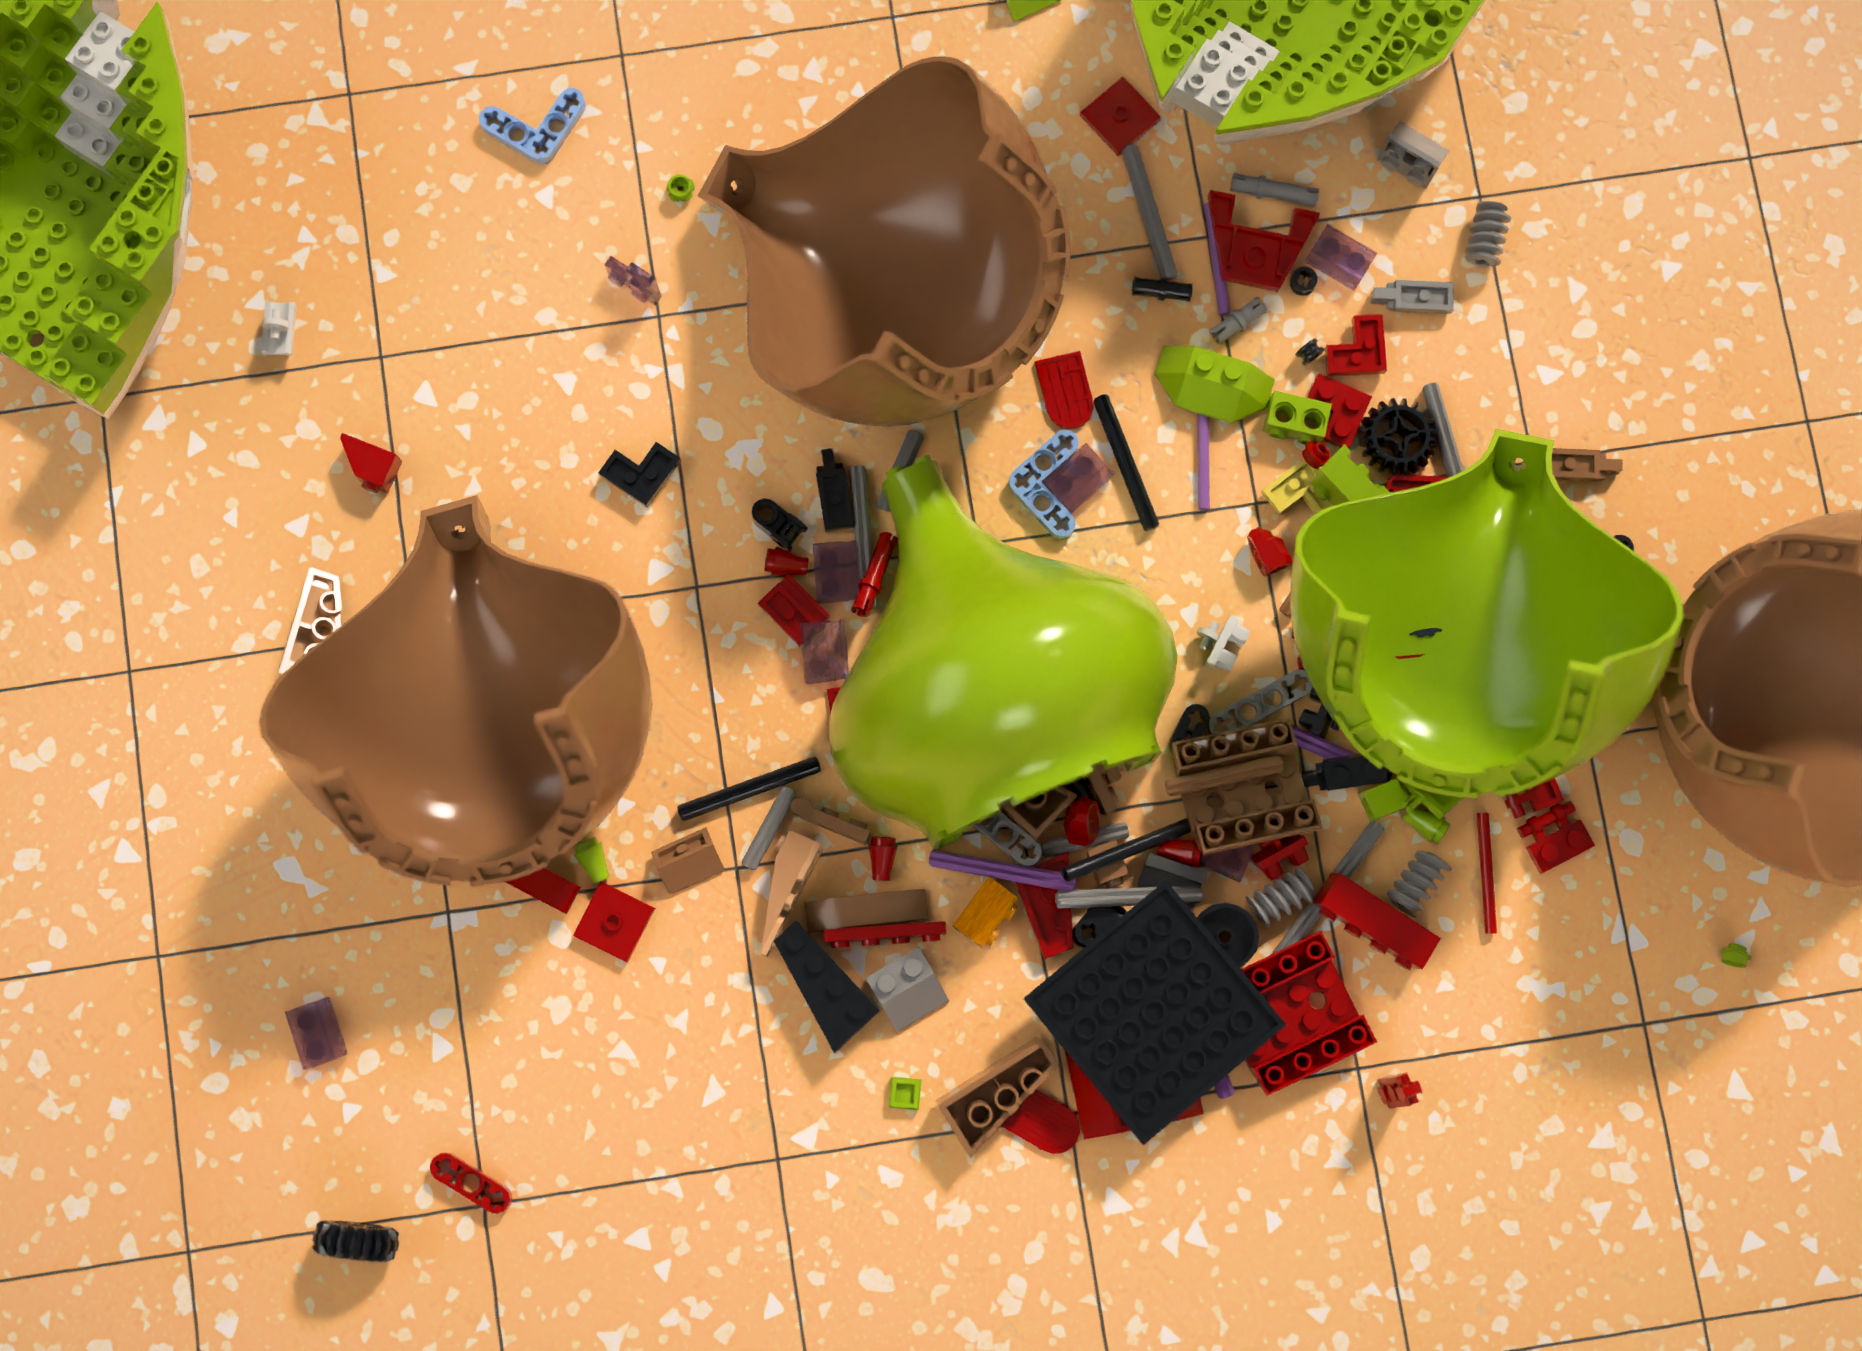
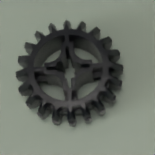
[1358,398,1438,475]
[312,1220,399,1262]

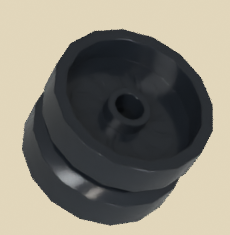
[1197,903,1259,968]

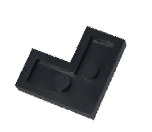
[598,442,681,508]

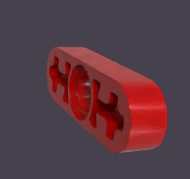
[430,1153,513,1214]

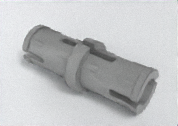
[1209,297,1267,345]

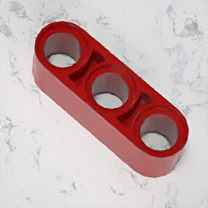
[505,868,581,914]

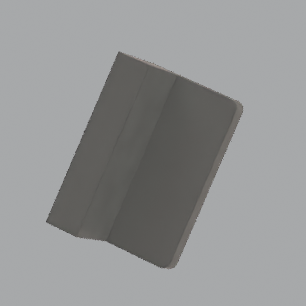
[1136,853,1208,908]

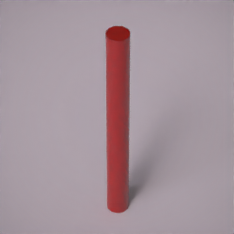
[1477,812,1497,934]

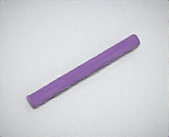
[1204,202,1230,316]
[1197,413,1210,511]

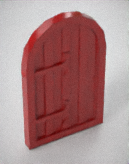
[1035,351,1093,429]
[1000,1090,1080,1154]

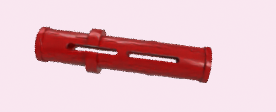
[851,532,898,617]

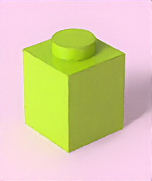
[1358,779,1409,822]

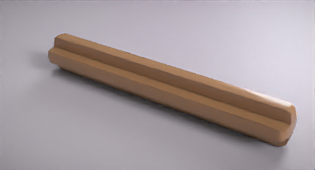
[1165,755,1283,796]

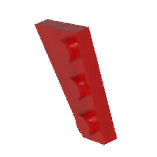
[1015,852,1073,959]

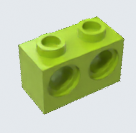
[1262,390,1332,445]

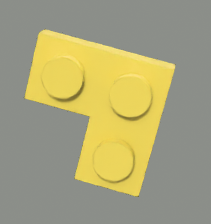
[1261,459,1334,515]

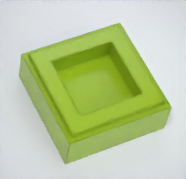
[888,1077,922,1110]

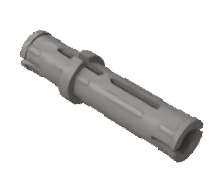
[1230,173,1319,207]

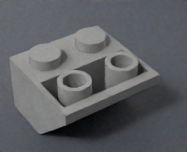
[1377,121,1450,188]

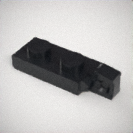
[816,448,855,532]
[1301,753,1388,791]

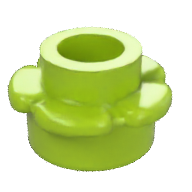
[666,174,695,202]
[1720,943,1752,968]

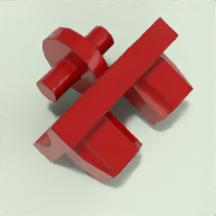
[1249,834,1309,881]

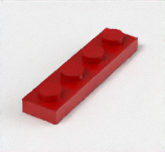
[824,921,947,949]

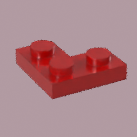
[1325,314,1387,376]
[1307,373,1372,449]

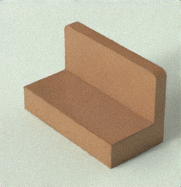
[651,827,724,894]

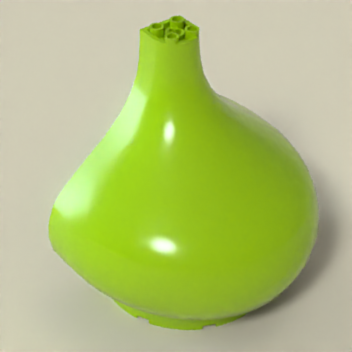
[1290,429,1683,798]
[829,455,1178,850]

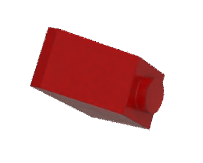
[340,433,403,494]

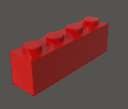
[1312,873,1441,971]

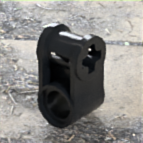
[752,498,808,552]
[1072,906,1127,948]

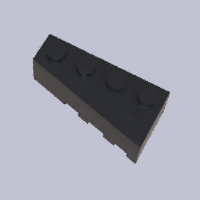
[774,920,880,1053]

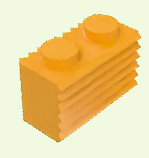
[952,876,1019,948]

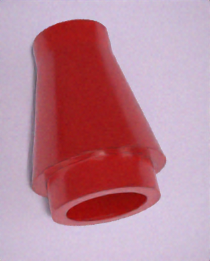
[764,546,809,576]
[868,836,898,881]
[1158,839,1202,867]

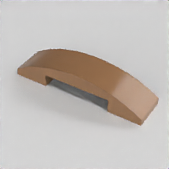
[805,889,929,933]

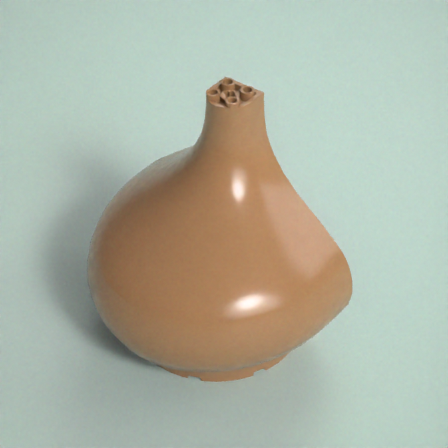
[697,56,1070,427]
[259,495,652,886]
[1654,509,1862,888]

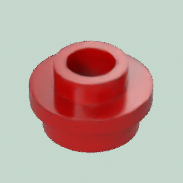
[1302,441,1330,469]

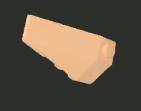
[274,568,342,683]
[761,830,824,957]

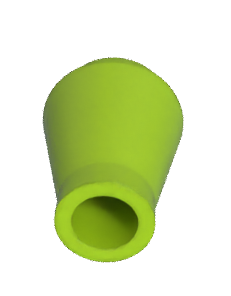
[1403,807,1451,845]
[574,836,610,884]

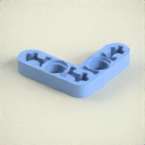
[479,88,586,164]
[1008,429,1079,540]

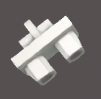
[261,301,297,356]
[1196,614,1250,672]

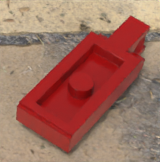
[1377,1073,1423,1109]

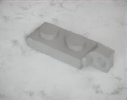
[1370,280,1453,314]

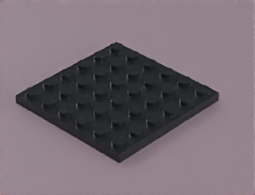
[1023,880,1287,1146]

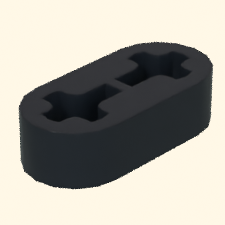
[1169,704,1210,755]

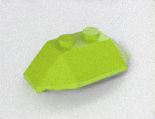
[1154,346,1275,424]

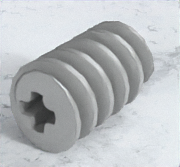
[1465,201,1512,266]
[1387,850,1452,918]
[1246,866,1315,927]

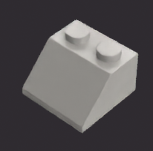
[866,947,949,1032]

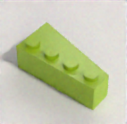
[1310,444,1390,505]

